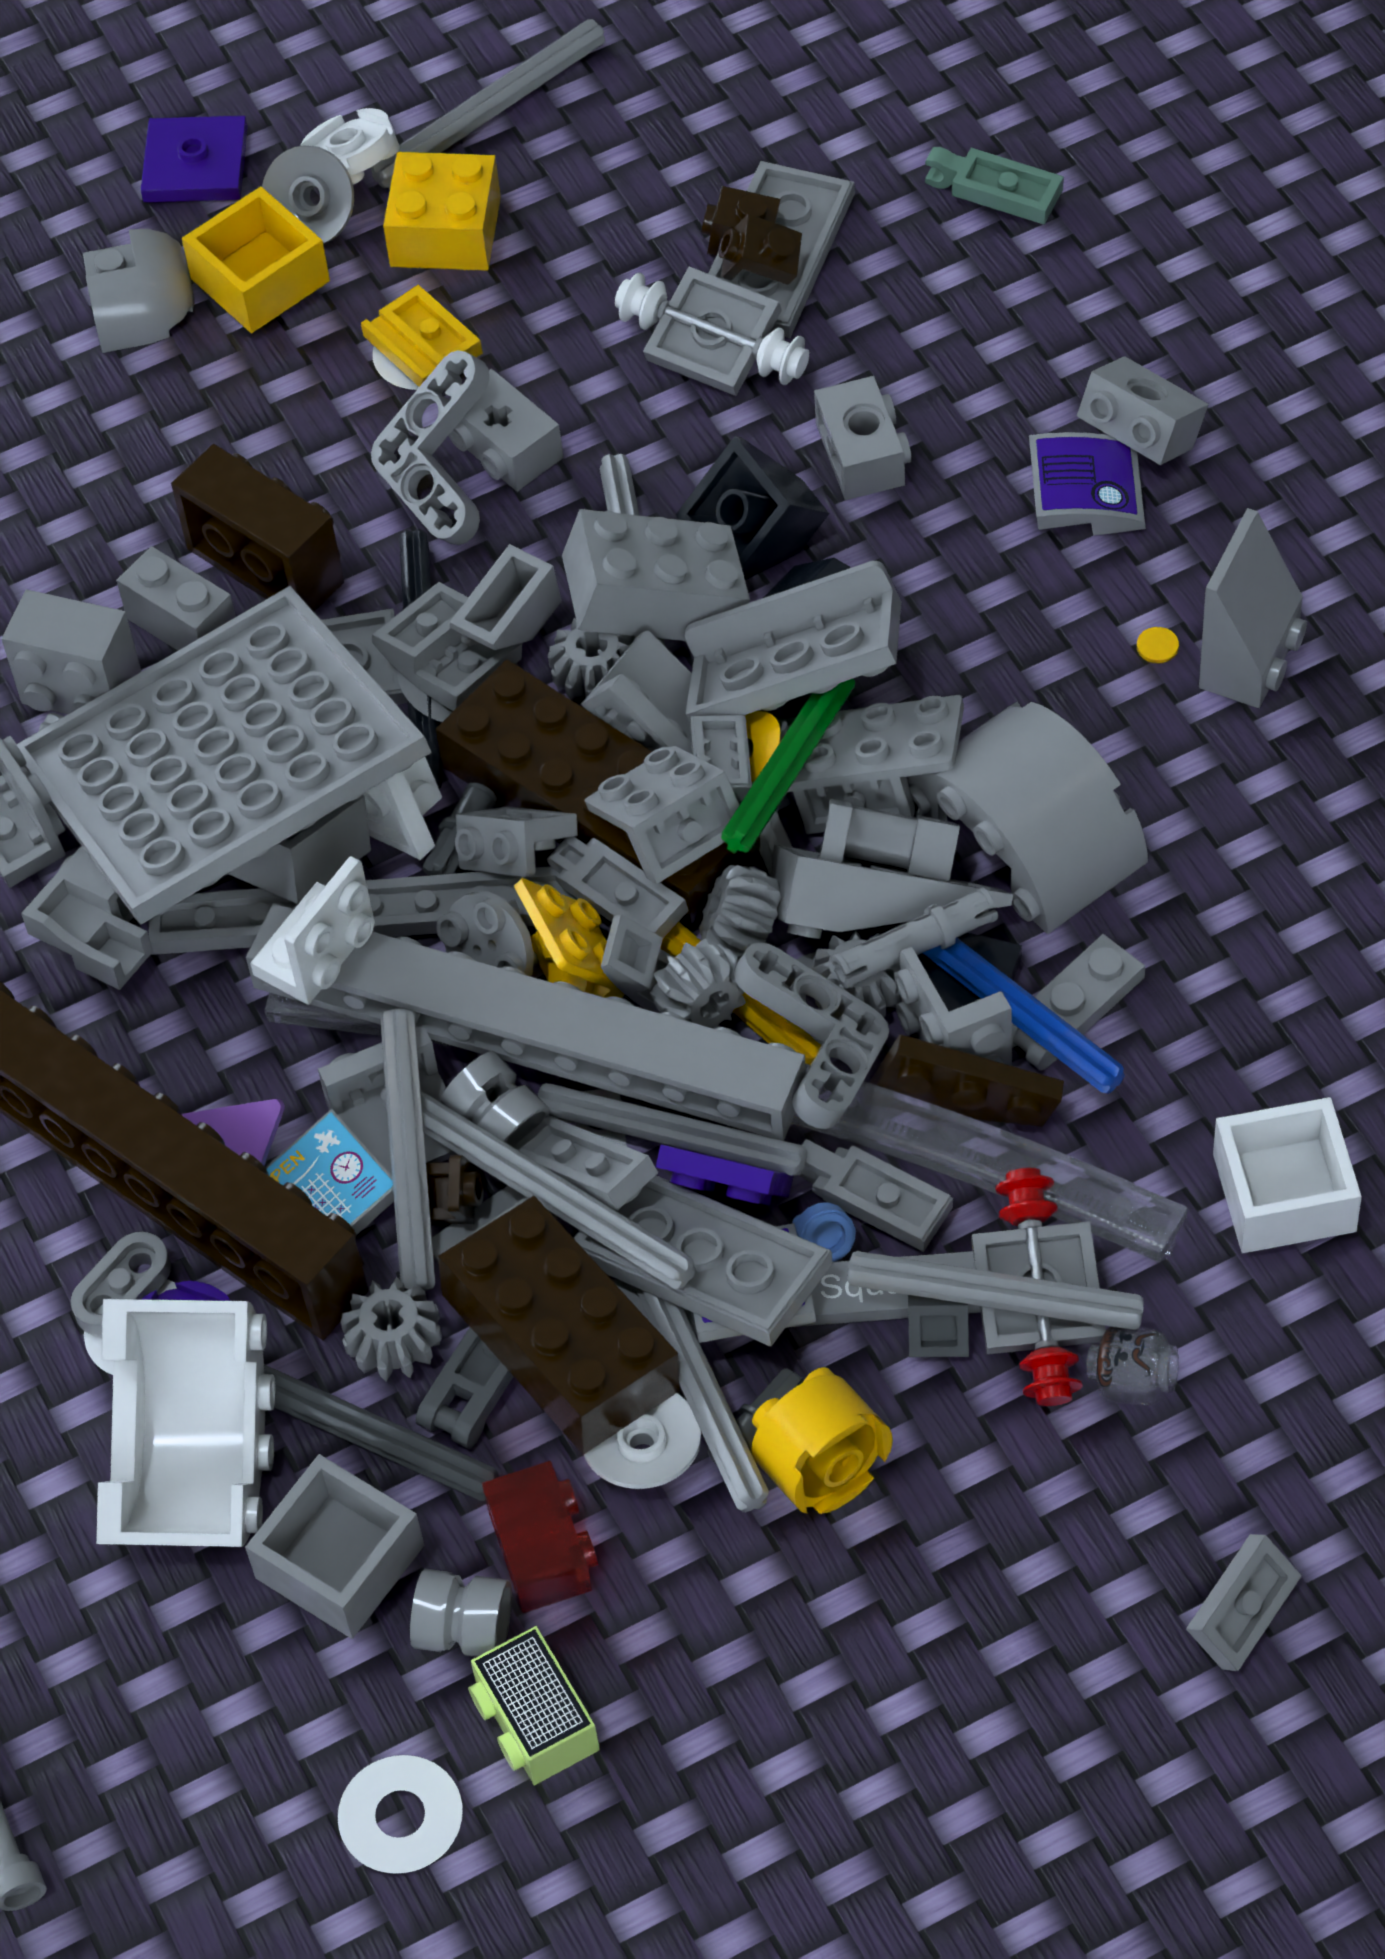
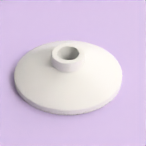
[584,1393,701,1489]

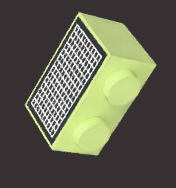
[468,1626,600,1786]

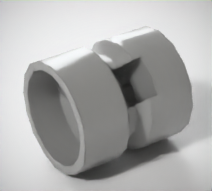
[441,1051,549,1147]
[410,1569,512,1657]

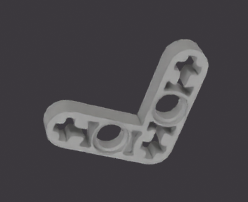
[371,350,490,545]
[733,942,889,1129]

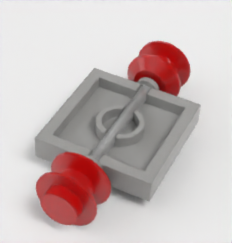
[971,1168,1106,1406]

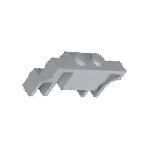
[21,846,153,990]

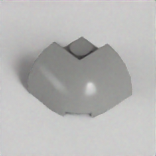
[83,229,194,353]

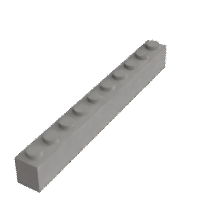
[246,903,806,1141]

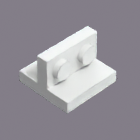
[363,757,442,860]

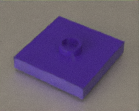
[141,116,248,202]

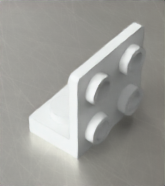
[250,856,375,1005]

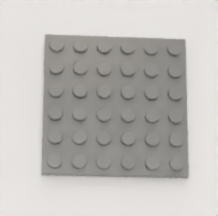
[17,586,432,925]

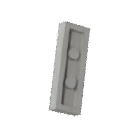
[513,1115,658,1211]

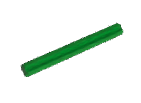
[721,679,855,854]

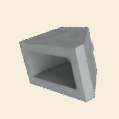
[449,544,562,650]

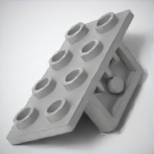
[748,695,964,834]

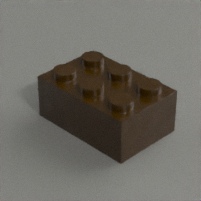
[171,443,345,612]

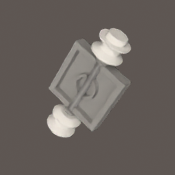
[615,266,809,396]

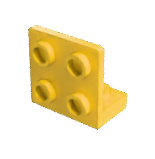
[514,878,625,998]

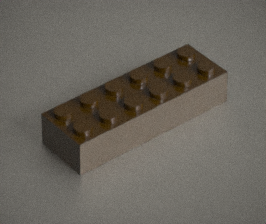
[436,659,761,931]

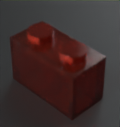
[481,1460,598,1614]

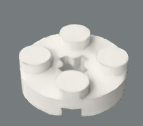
[301,108,400,185]

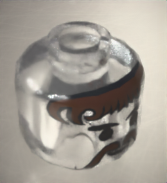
[1087,1327,1179,1406]

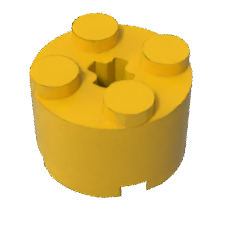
[752,1367,893,1514]

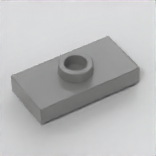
[690,715,752,802]

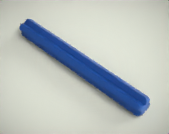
[923,938,1125,1094]

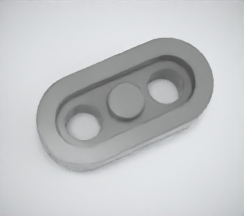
[71,1232,171,1336]

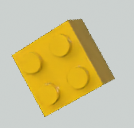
[383,152,501,271]
[182,186,330,334]

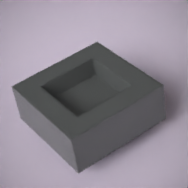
[908,1295,969,1357]

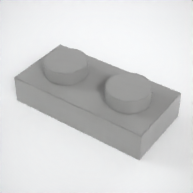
[1186,1534,1302,1671]

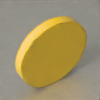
[1137,627,1179,663]

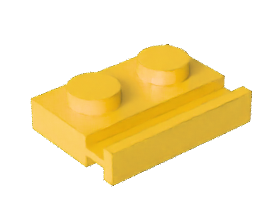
[361,284,483,387]

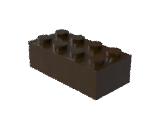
[438,1196,679,1455]

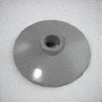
[262,146,354,244]

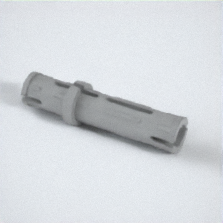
[831,887,998,989]

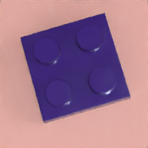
[655,1145,794,1205]

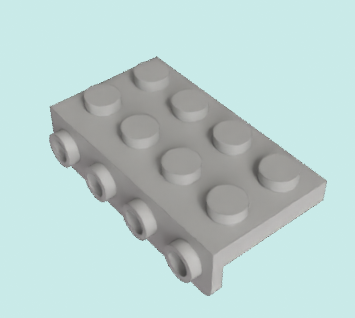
[685,561,902,723]

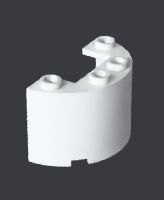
[96,1299,276,1547]

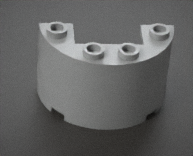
[907,701,1148,935]

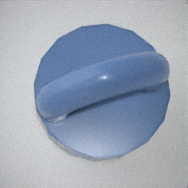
[792,1202,856,1262]

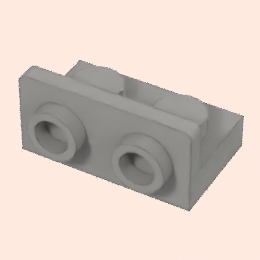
[455,807,578,877]

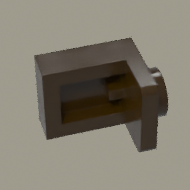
[701,186,781,256]
[718,214,802,285]
[426,1155,484,1225]

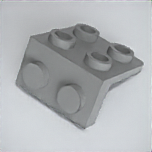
[0,736,66,888]
[894,947,1012,1066]
[318,1025,459,1176]

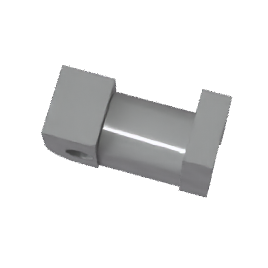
[819,798,960,882]

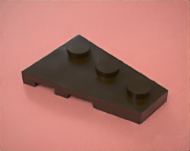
[863,1034,1064,1127]

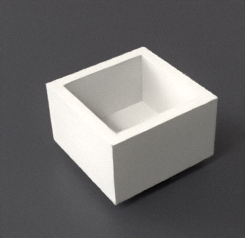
[1213,1097,1362,1254]

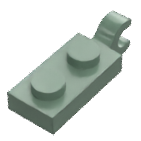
[925,147,1064,225]

